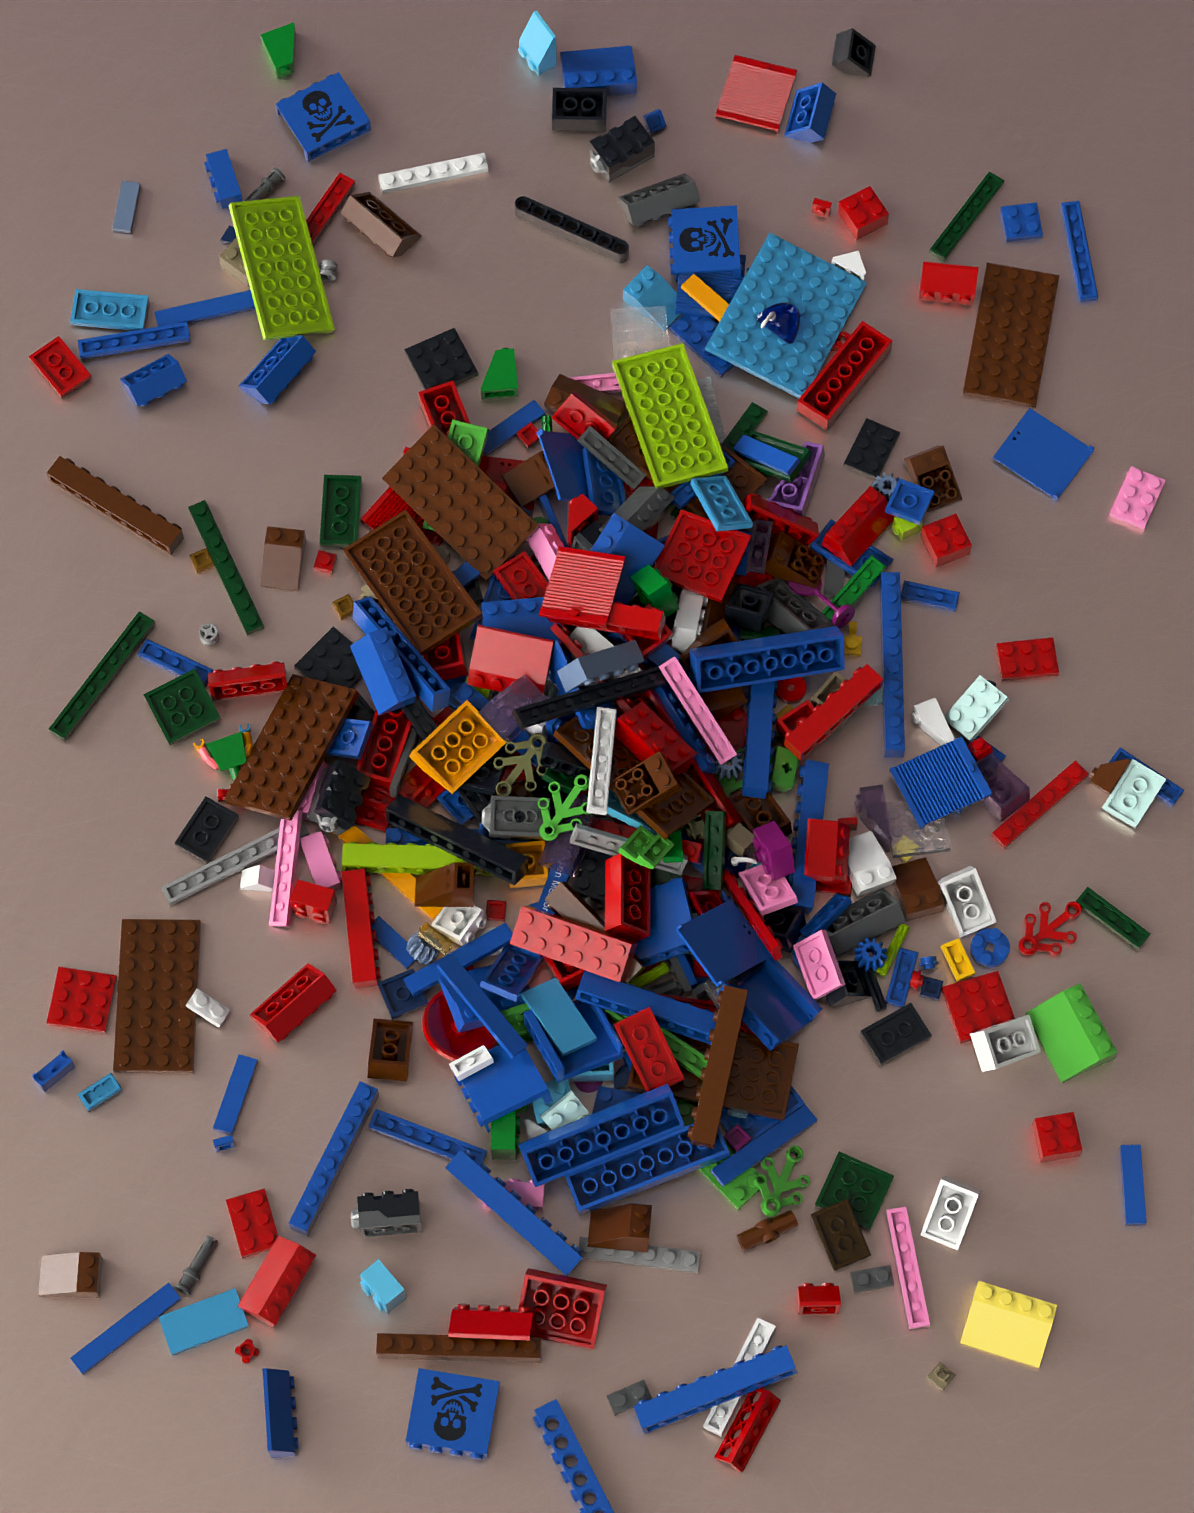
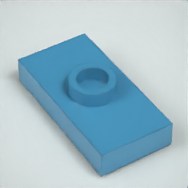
[77,1073,122,1112]

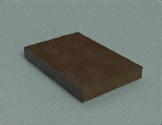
[811,1199,871,1271]

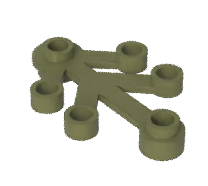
[493,733,548,796]

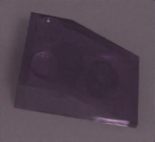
[478,675,548,742]
[971,753,1030,822]
[854,784,892,853]

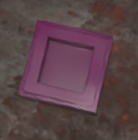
[723,1124,751,1152]

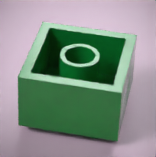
[630,564,679,618]
[491,1110,520,1160]

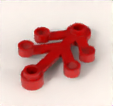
[1018,901,1081,956]

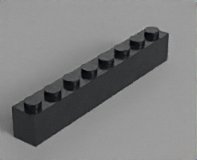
[386,795,529,885]

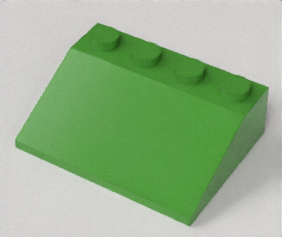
[1025,983,1117,1083]

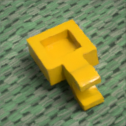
[844,621,862,657]

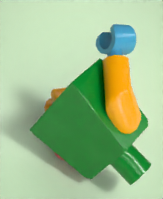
[193,723,253,780]

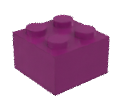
[752,821,795,881]

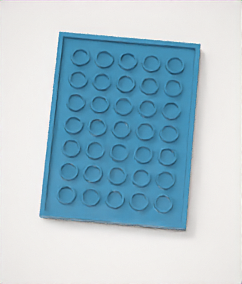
[705,233,867,398]

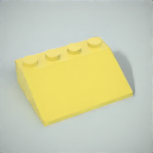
[960,1281,1057,1368]

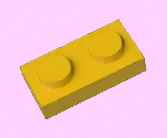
[940,938,975,982]

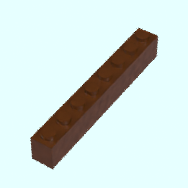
[47,456,184,555]
[687,985,748,1149]
[376,1333,541,1363]

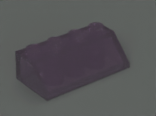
[538,794,601,877]

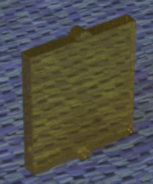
[417,922,453,955]

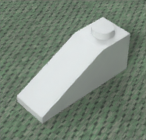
[911,698,954,746]

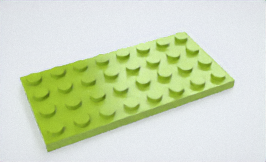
[229,196,335,340]
[612,343,728,488]

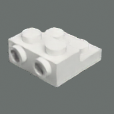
[431,905,487,946]

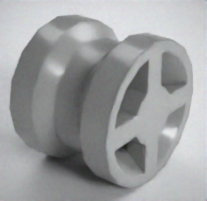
[319,260,338,282]
[199,623,219,646]

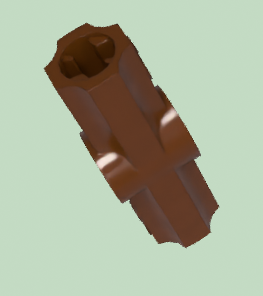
[736,1210,799,1252]

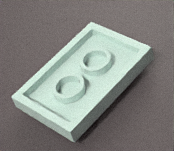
[944,675,1009,742]
[1102,759,1166,829]
[540,1091,591,1130]

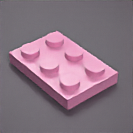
[1109,466,1166,530]
[739,864,798,916]
[793,930,846,1000]

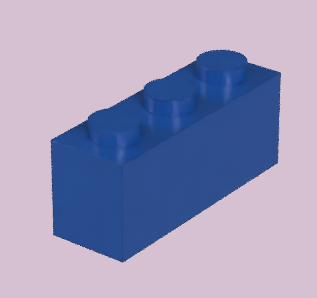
[204,149,243,209]

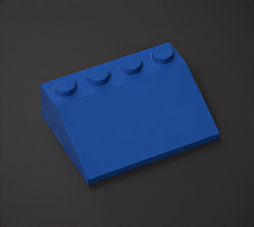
[560,46,637,96]
[590,513,665,605]
[481,597,561,641]
[438,965,530,1033]

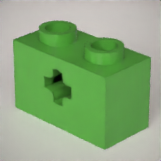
[769,746,800,793]

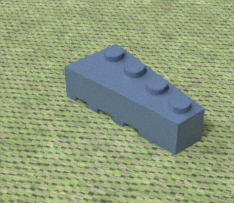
[557,640,644,693]

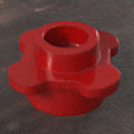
[235,1339,260,1364]

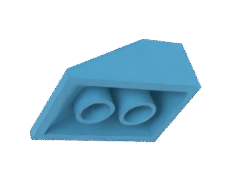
[623,265,683,332]

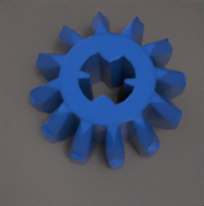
[854,938,887,972]

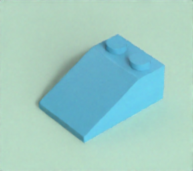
[518,10,557,75]

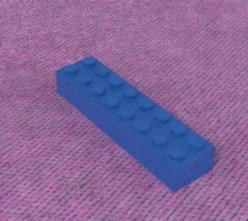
[690,626,845,693]
[518,1084,685,1187]
[565,1124,730,1216]

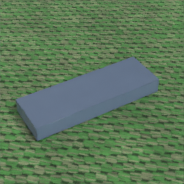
[113,181,141,233]

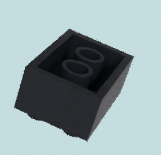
[552,88,607,131]

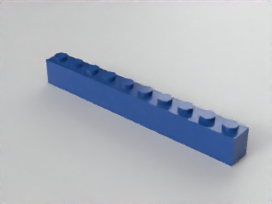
[880,572,905,758]

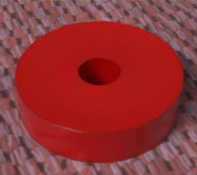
[776,677,806,704]

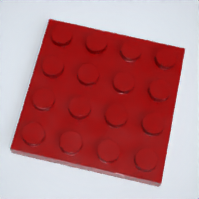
[653,509,751,603]

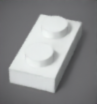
[186,988,230,1028]
[449,1045,494,1081]

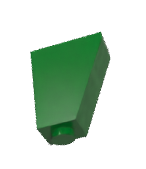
[260,23,296,78]
[481,348,518,400]

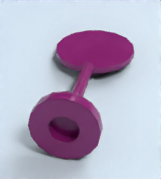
[788,579,855,628]

